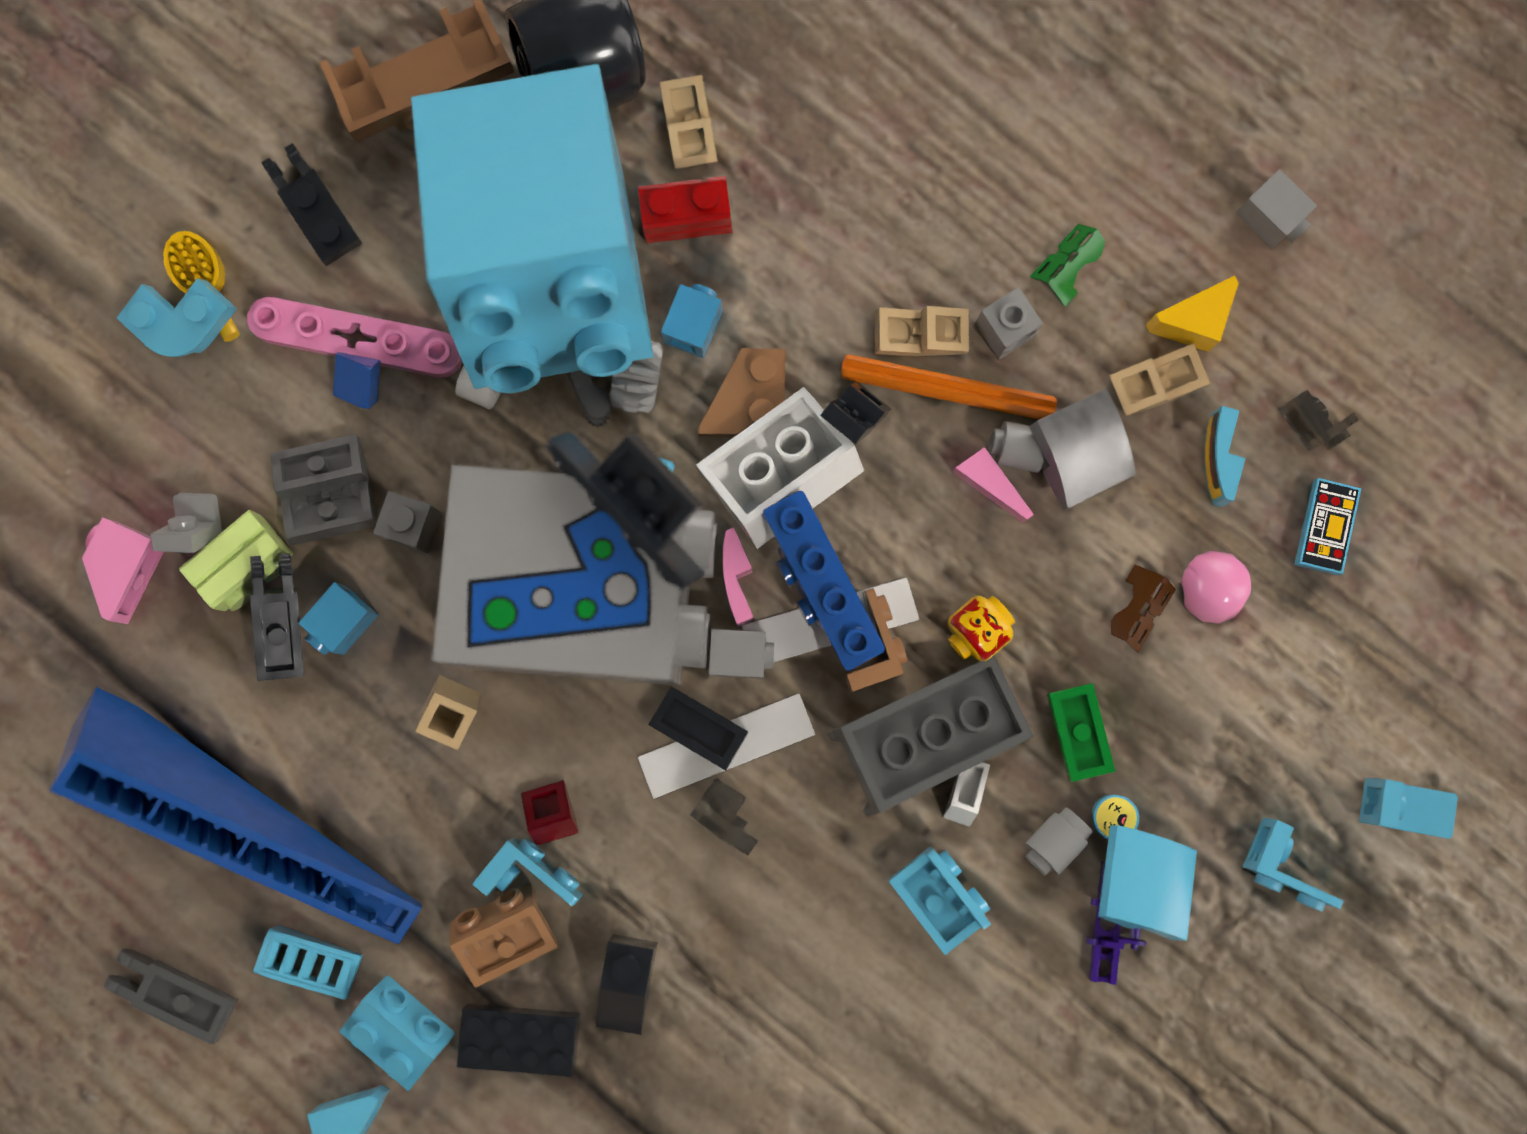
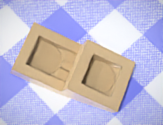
[659,75,718,169]
[874,306,969,356]
[1110,343,1210,417]

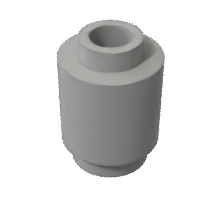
[989,421,1050,473]
[1025,807,1093,876]

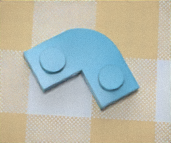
[117,278,237,357]

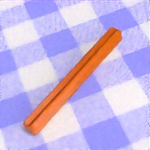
[840,354,1057,420]

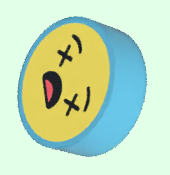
[1091,794,1139,839]

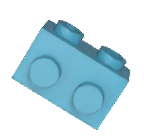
[888,847,991,955]
[339,976,455,1091]

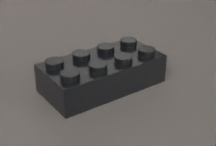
[457,1004,580,1077]

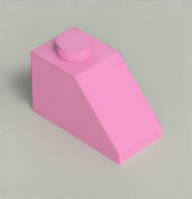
[82,517,164,624]

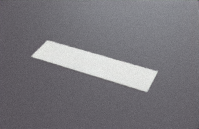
[742,578,920,662]
[638,694,815,799]

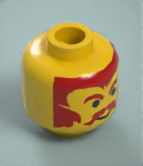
[947,596,1015,661]

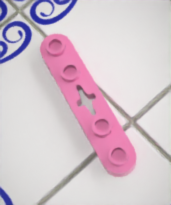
[247,297,463,377]

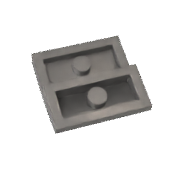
[1029,388,1136,511]
[270,434,377,546]

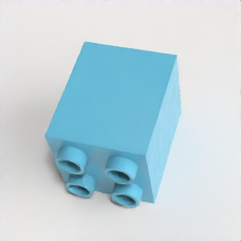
[411,64,654,393]

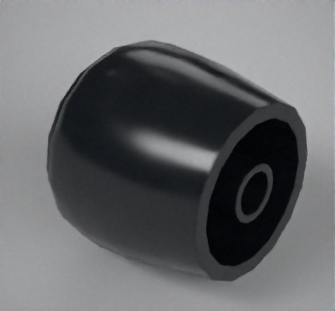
[505,0,646,109]

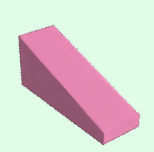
[953,447,1034,523]

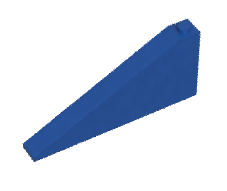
[49,687,422,944]

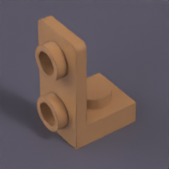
[844,588,908,692]

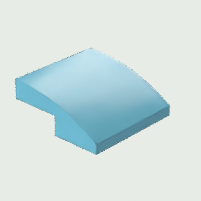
[1099,825,1197,941]

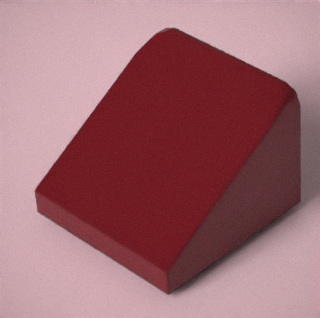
[521,780,578,845]

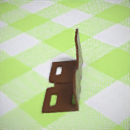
[1111,564,1176,653]

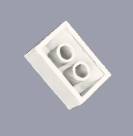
[696,387,864,549]

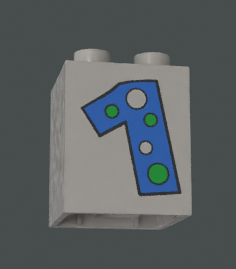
[432,465,718,686]

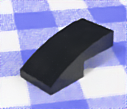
[820,382,891,444]

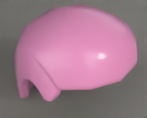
[1181,550,1251,624]

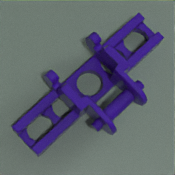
[1086,861,1146,985]

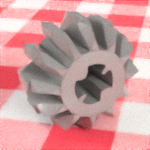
[610,341,663,413]

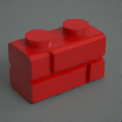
[638,176,732,244]

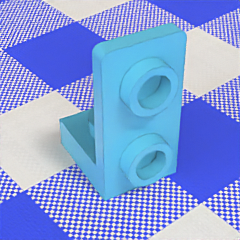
[1359,778,1458,839]
[1243,818,1344,912]
[472,838,583,906]

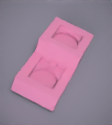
[723,527,754,627]

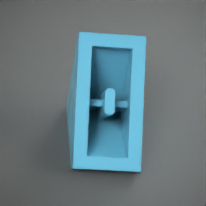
[307,1085,390,1134]

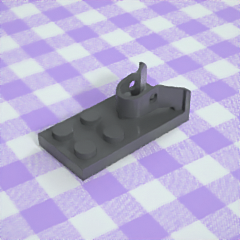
[827,656,1034,817]

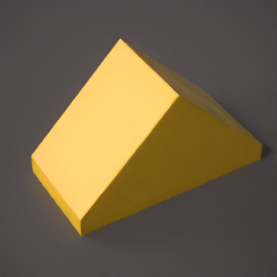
[1145,275,1239,352]

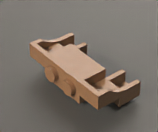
[319,0,514,142]

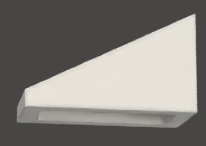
[943,762,990,827]

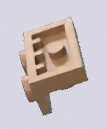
[449,884,558,988]

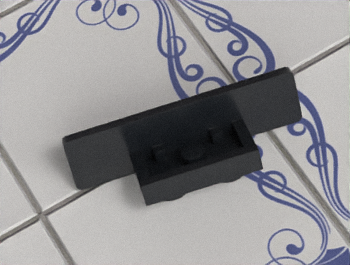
[544,432,705,591]

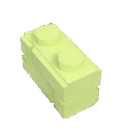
[179,510,293,612]

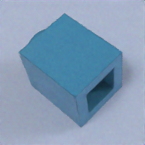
[661,284,723,359]
[298,582,379,655]

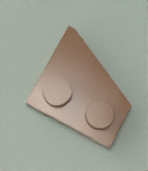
[699,348,786,438]

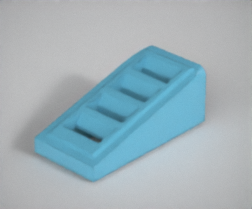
[253,925,363,1000]

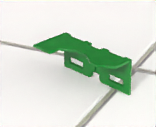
[1030,224,1106,307]

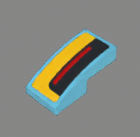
[1204,406,1246,507]

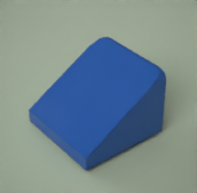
[333,352,381,409]

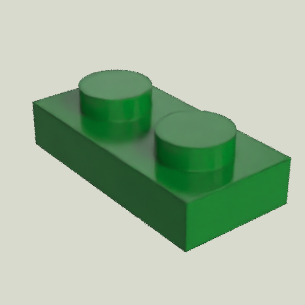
[1046,683,1116,782]

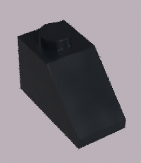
[596,934,658,1035]

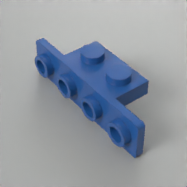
[763,491,885,671]

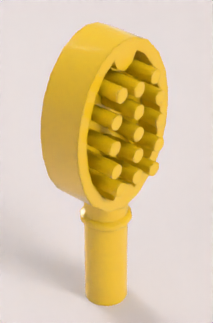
[163,231,240,342]

